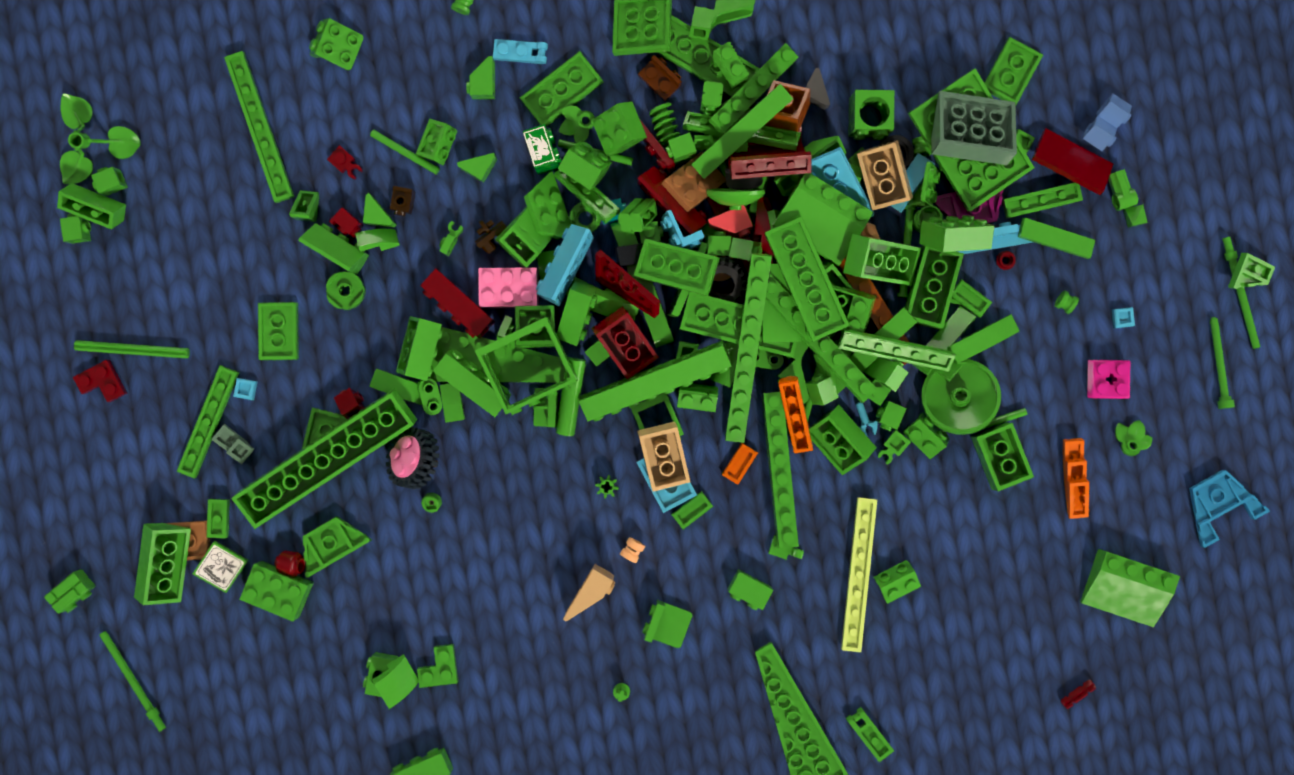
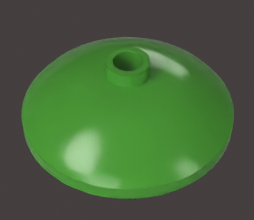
[706,188,765,210]

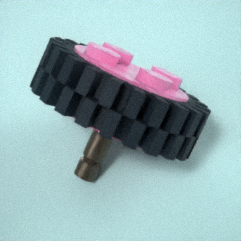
[386,427,440,489]

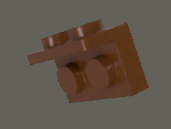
[638,55,682,102]

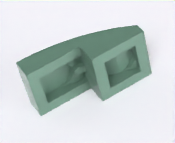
[211,424,254,464]

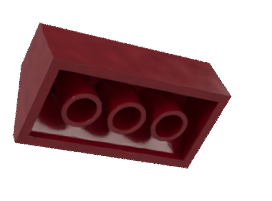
[637,166,707,236]

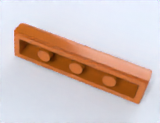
[778,376,813,453]

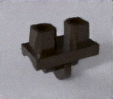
[475,220,507,254]

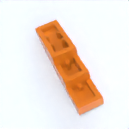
[1063,438,1089,519]

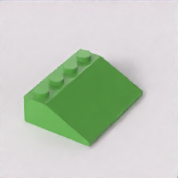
[772,173,873,266]
[1080,549,1180,627]

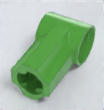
[1108,169,1138,211]

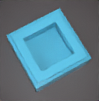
[1112,307,1135,328]
[233,378,258,400]

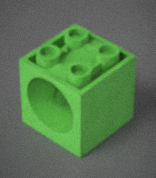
[848,90,895,140]

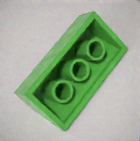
[134,523,191,605]

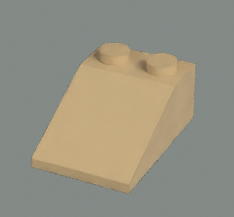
[563,564,615,621]

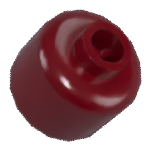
[274,550,305,577]

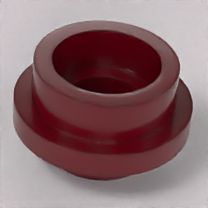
[996,251,1016,270]

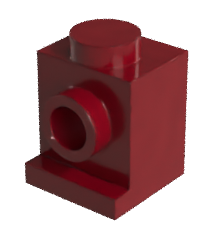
[329,207,363,238]

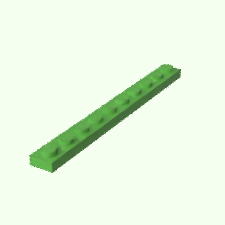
[725,253,772,443]

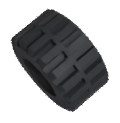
[708,256,747,303]

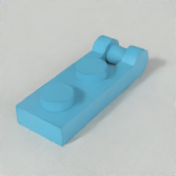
[493,39,548,64]

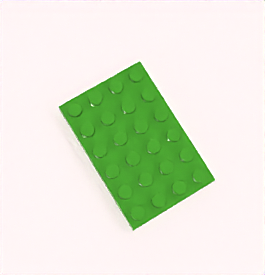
[908,68,1034,212]

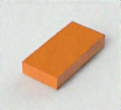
[721,443,758,485]

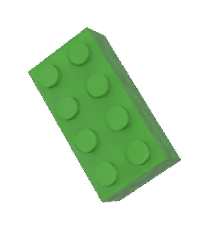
[843,234,921,286]
[905,245,964,330]

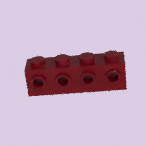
[420,268,495,339]

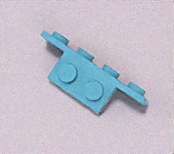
[957,222,1032,254]

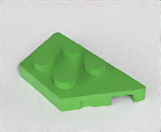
[524,171,571,239]
[303,516,372,578]

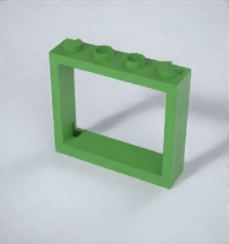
[475,316,578,415]

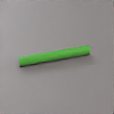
[982,408,1027,430]

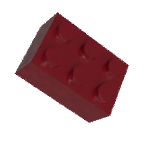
[591,306,659,380]

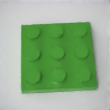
[612,0,672,56]

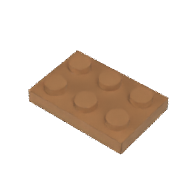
[662,152,726,213]

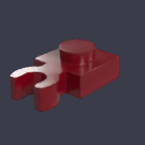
[327,145,363,180]

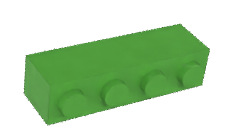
[433,349,512,417]

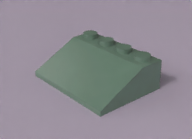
[931,91,1017,165]

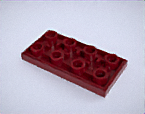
[1032,128,1114,195]

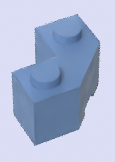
[1083,93,1132,151]

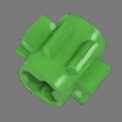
[595,474,619,499]

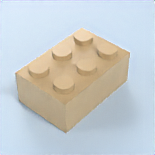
[857,140,913,211]
[637,421,690,492]

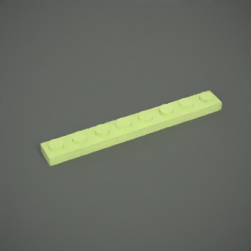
[841,497,877,652]

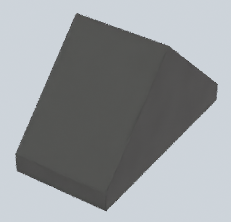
[805,68,830,110]

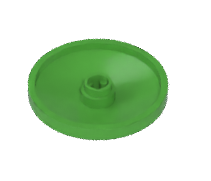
[921,359,1001,435]

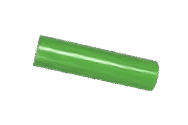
[556,357,586,436]

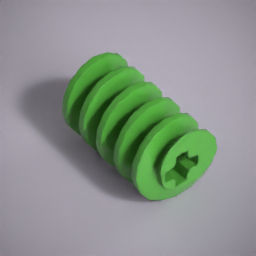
[649,103,680,147]

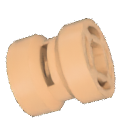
[620,537,645,563]

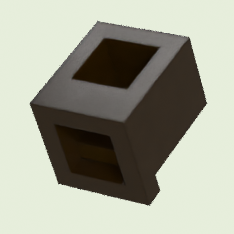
[390,186,416,217]

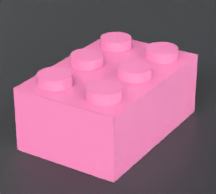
[478,268,539,308]

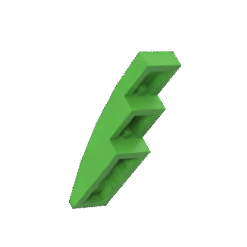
[947,314,1019,364]

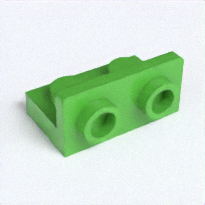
[416,119,457,165]

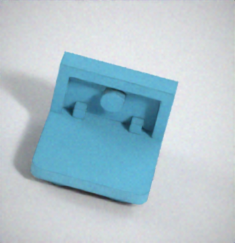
[660,210,704,250]

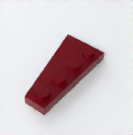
[595,250,660,318]

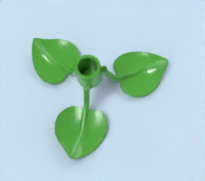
[60,93,141,184]

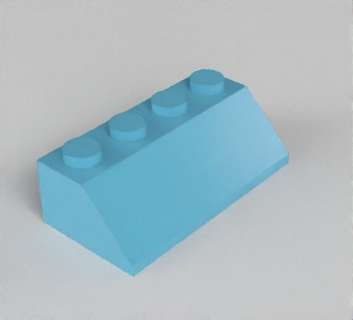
[536,224,594,307]

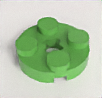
[326,272,366,310]

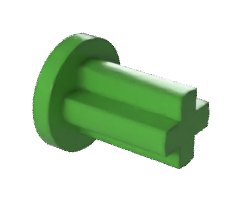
[613,683,630,702]

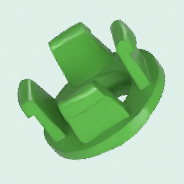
[569,201,601,233]

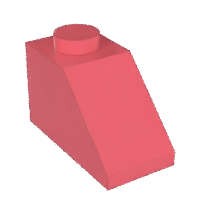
[708,206,753,238]

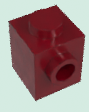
[334,388,365,419]

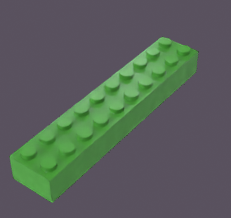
[231,388,417,529]

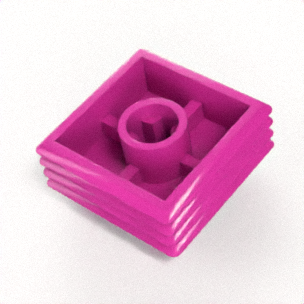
[1087,360,1130,399]

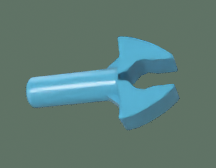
[855,401,878,437]

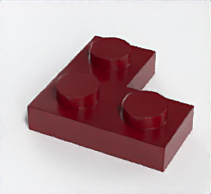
[73,360,127,402]

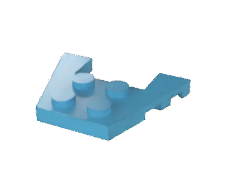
[1189,470,1270,548]

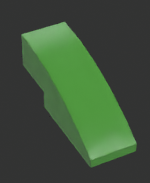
[369,369,431,405]

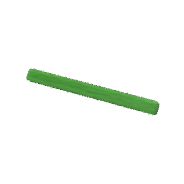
[74,340,190,358]

